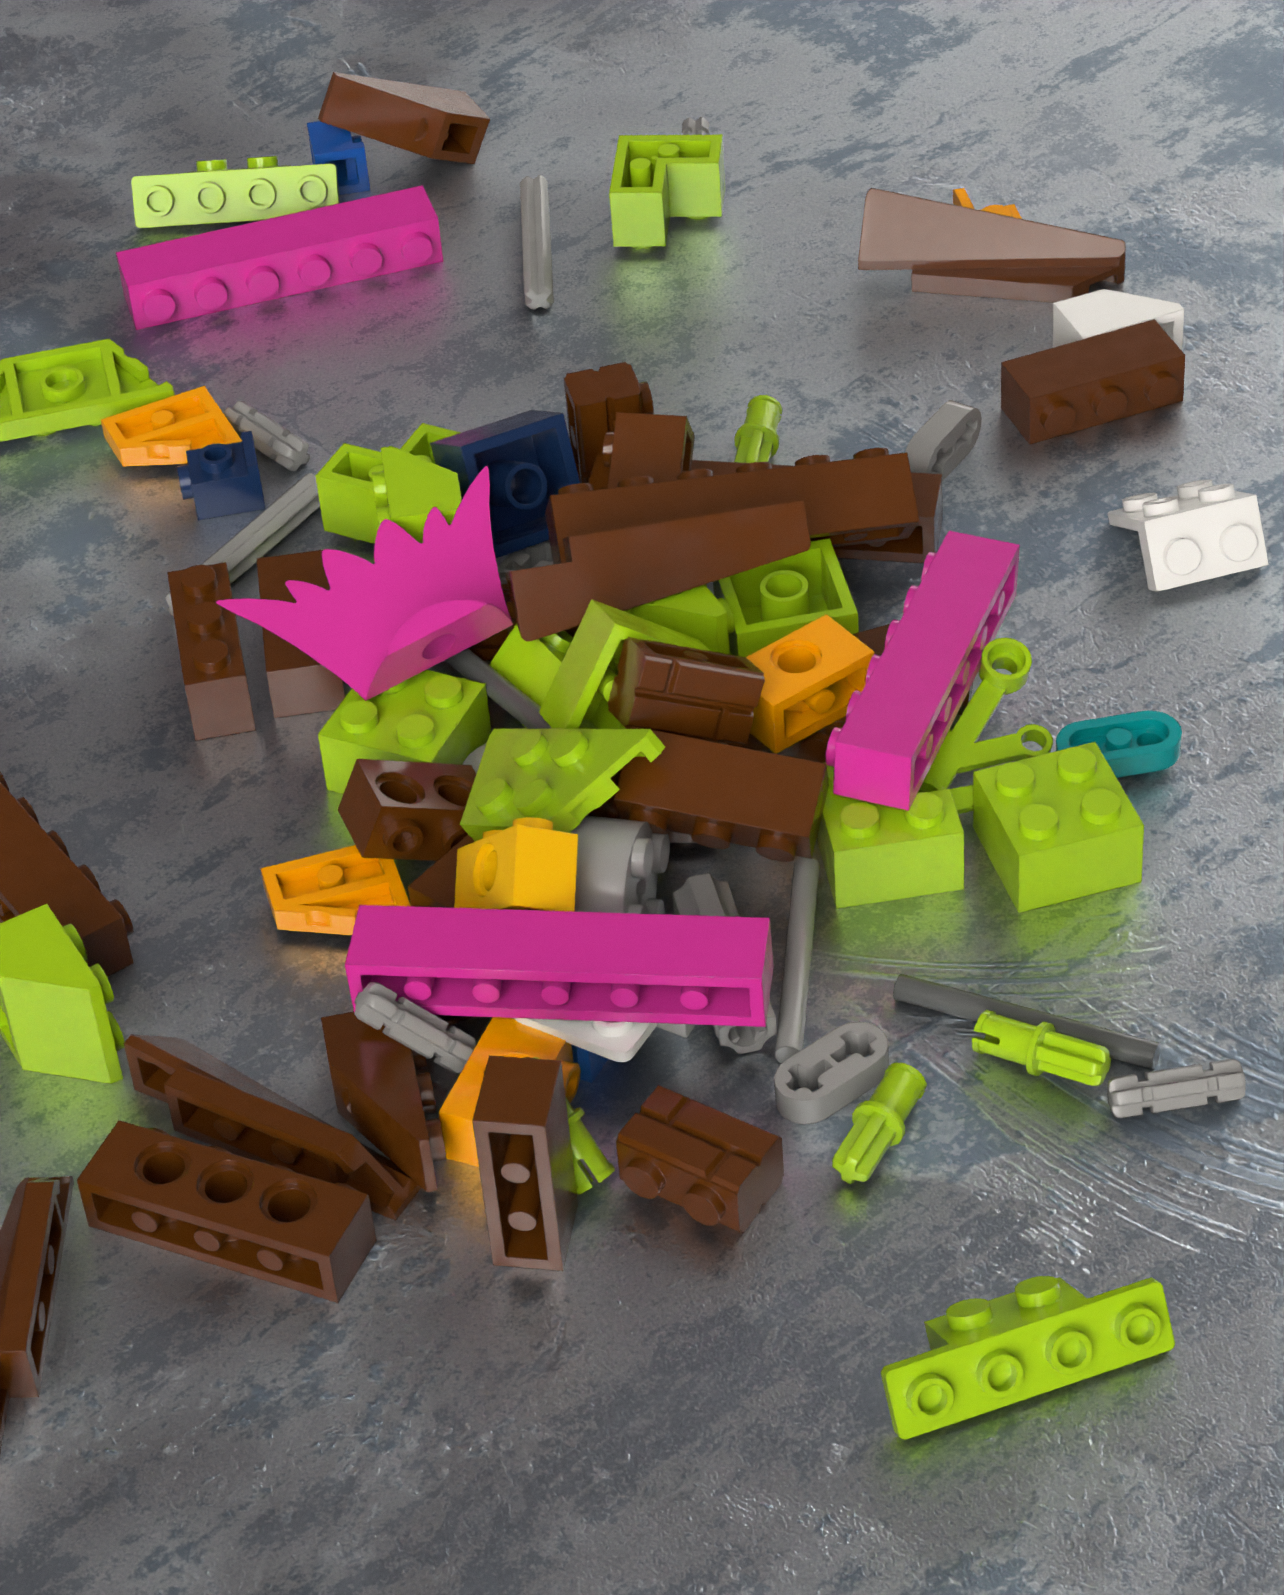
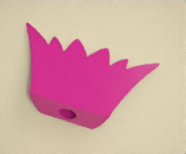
[216,466,513,701]

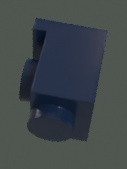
[177,431,266,521]

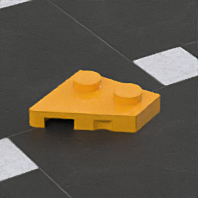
[101,386,242,467]
[260,845,411,935]

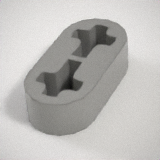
[905,400,982,482]
[774,1021,889,1125]

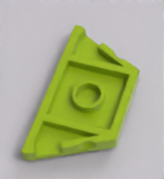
[0,339,174,442]
[460,728,665,841]

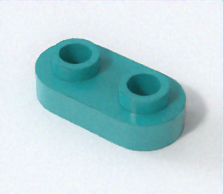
[1056,710,1182,778]

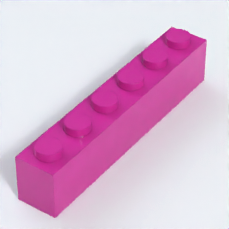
[116,185,443,330]
[826,531,1020,811]
[345,905,774,1027]

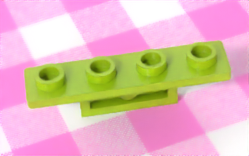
[131,156,340,228]
[881,1276,1175,1440]

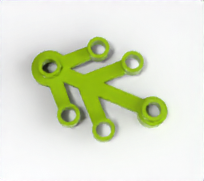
[918,638,1053,814]

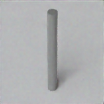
[775,857,820,1064]

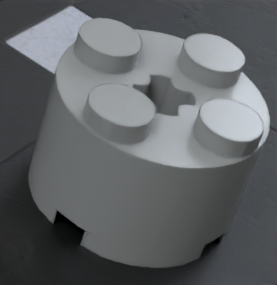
[571,815,670,914]

